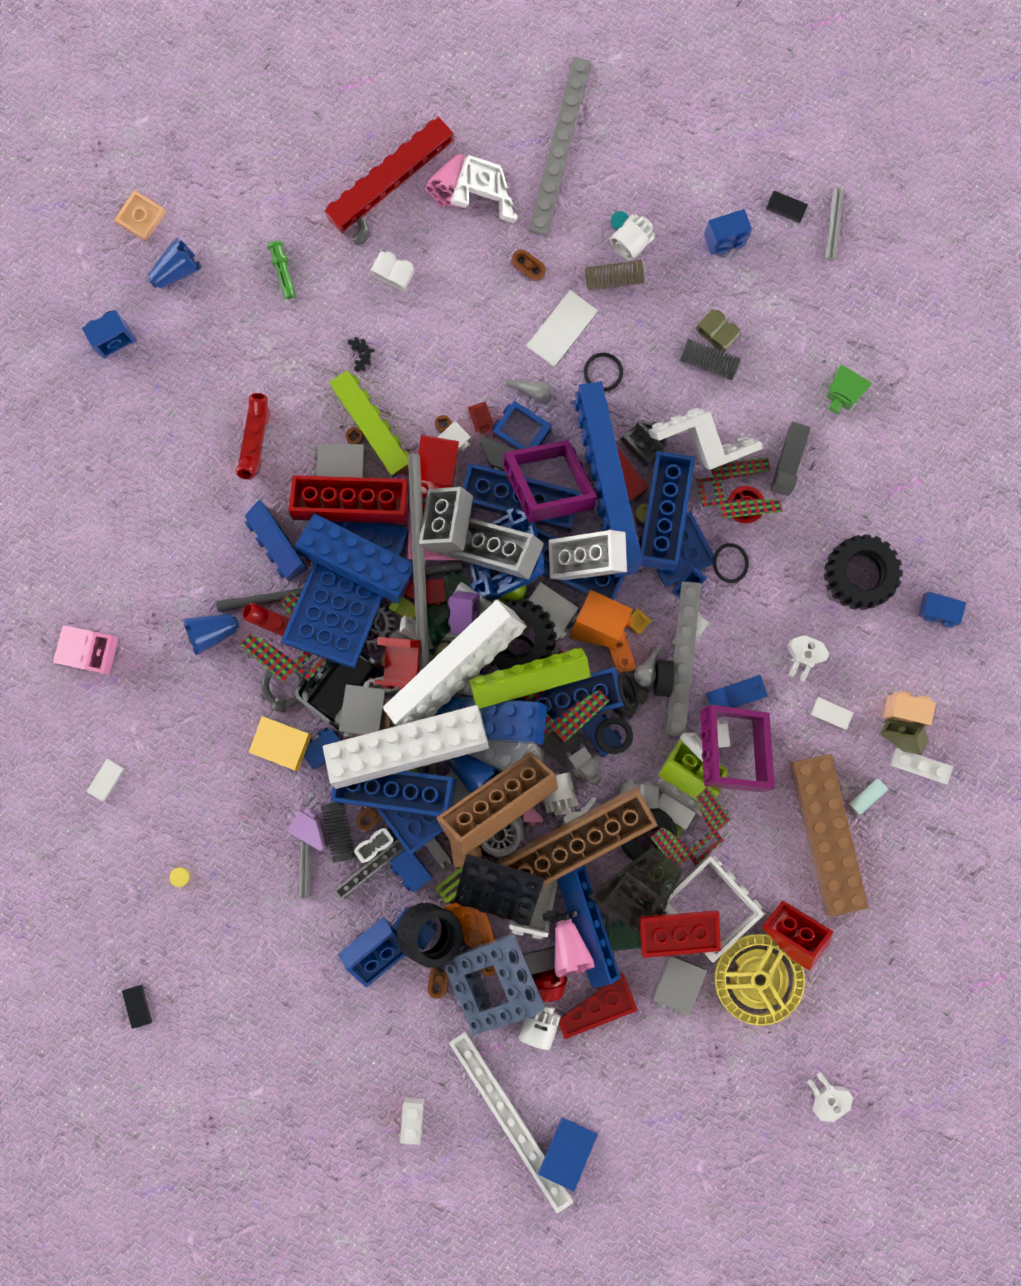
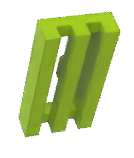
[435,866,463,903]

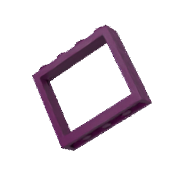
[502,440,598,523]
[700,705,775,793]

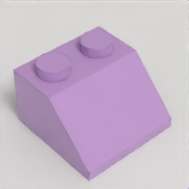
[287,809,328,851]

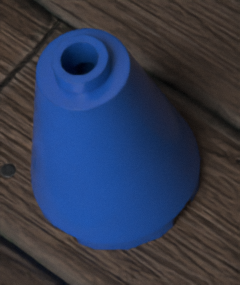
[148,238,202,289]
[183,614,239,656]
[450,754,503,794]

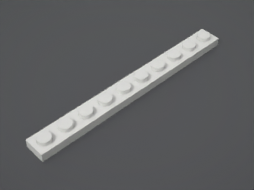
[449,1031,574,1213]

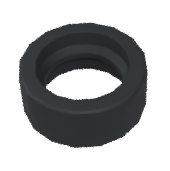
[653,660,674,697]
[595,717,633,754]

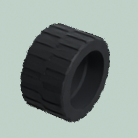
[396,902,463,968]

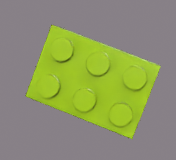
[658,739,729,800]

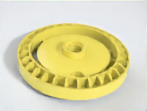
[714,933,805,1026]

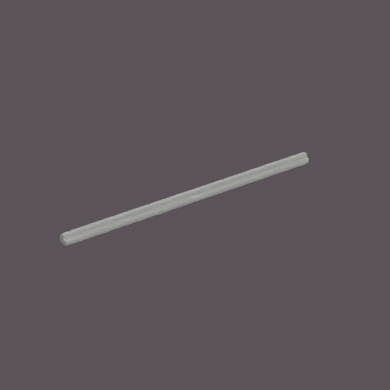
[408,454,429,672]

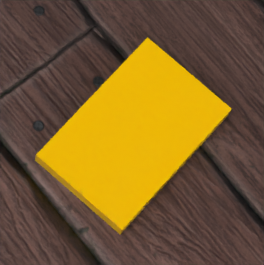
[249,716,312,771]

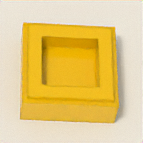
[629,608,652,635]

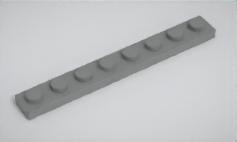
[666,581,701,736]

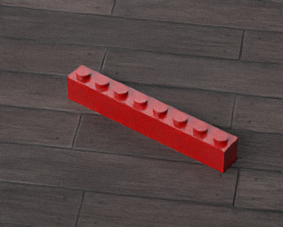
[325,116,454,234]

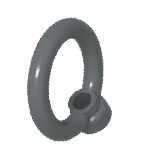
[261,669,304,713]

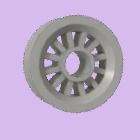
[480,819,522,857]

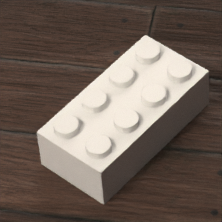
[549,530,627,580]

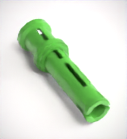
[267,241,296,300]

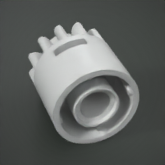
[610,214,655,261]
[543,772,578,816]
[518,1003,561,1050]

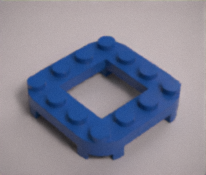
[470,508,544,600]

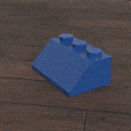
[338,917,405,988]

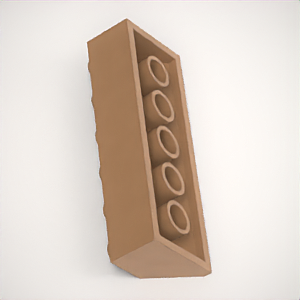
[436,752,558,856]

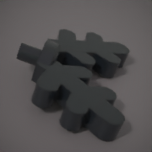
[348,337,375,372]
[542,910,578,923]

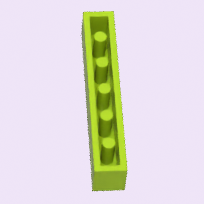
[329,370,409,479]
[469,648,591,709]

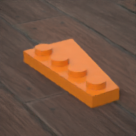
[445,903,497,977]

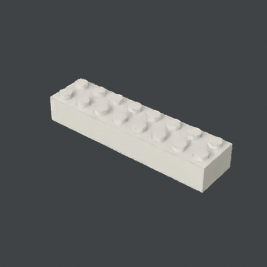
[383,600,527,726]
[323,705,489,789]

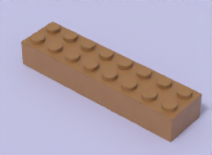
[789,754,869,917]
[498,786,658,887]

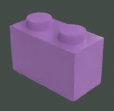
[448,591,480,635]

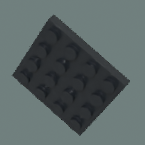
[454,854,545,926]

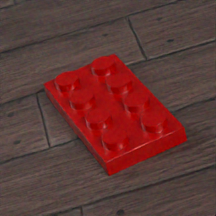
[639,910,721,958]

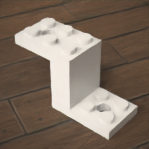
[648,408,763,470]

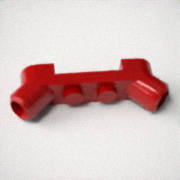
[236,393,270,480]
[243,603,290,636]

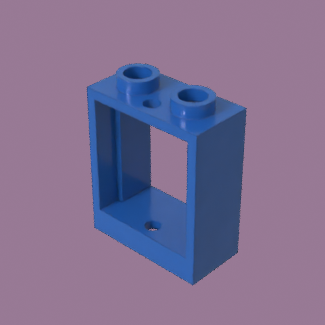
[492,400,552,450]

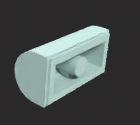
[848,779,888,816]

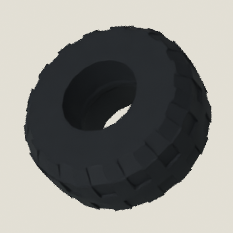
[621,808,677,865]

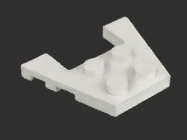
[450,155,517,223]

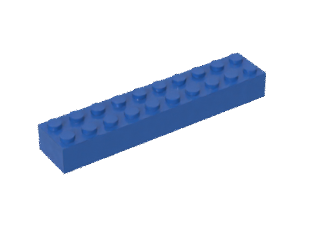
[573,381,643,578]

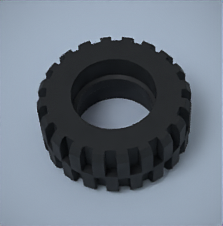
[824,534,903,610]
[490,600,557,670]

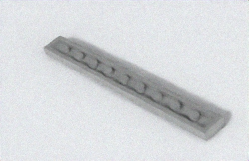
[529,57,591,237]

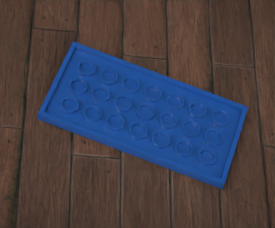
[281,521,409,669]

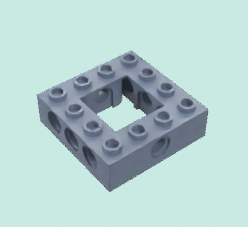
[444,933,545,1035]

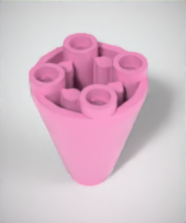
[425,154,466,207]
[555,919,595,977]

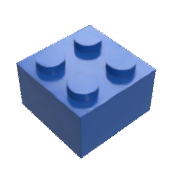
[704,209,752,255]
[82,310,136,359]

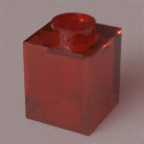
[468,401,493,433]

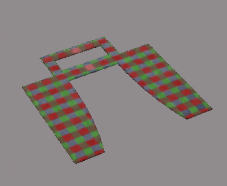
[696,458,783,519]
[240,591,328,682]
[523,648,609,742]
[650,786,731,869]

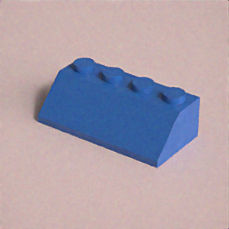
[245,500,308,581]

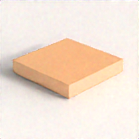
[114,190,167,241]

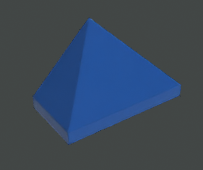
[671,566,707,599]

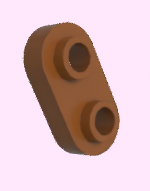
[512,250,546,281]
[356,807,382,831]
[427,967,449,998]

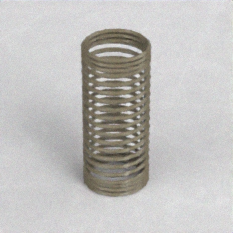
[585,259,644,291]

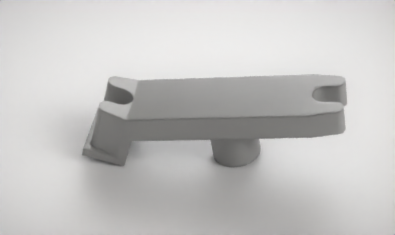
[426,838,454,871]

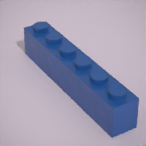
[557,864,621,988]

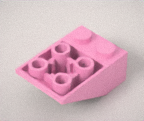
[53,626,119,675]

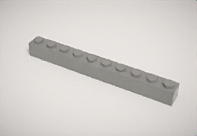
[333,839,405,901]

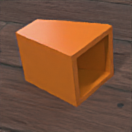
[569,590,633,649]

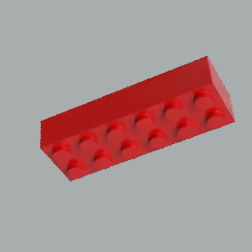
[288,475,410,524]

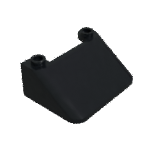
[295,651,384,733]

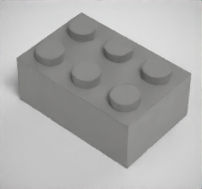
[419,487,473,553]

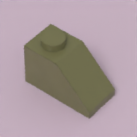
[880,719,929,755]

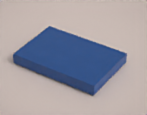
[537,1117,598,1192]

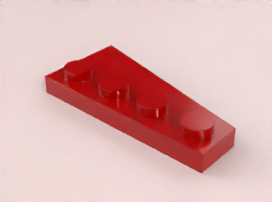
[559,973,638,1039]

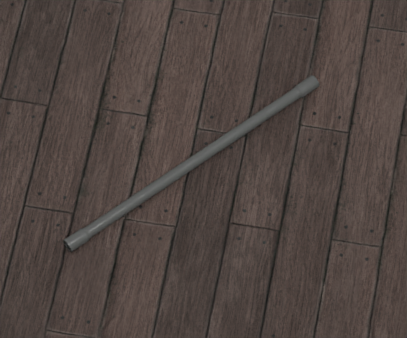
[216,561,463,612]

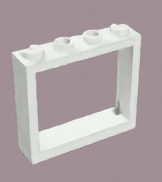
[657,855,764,963]

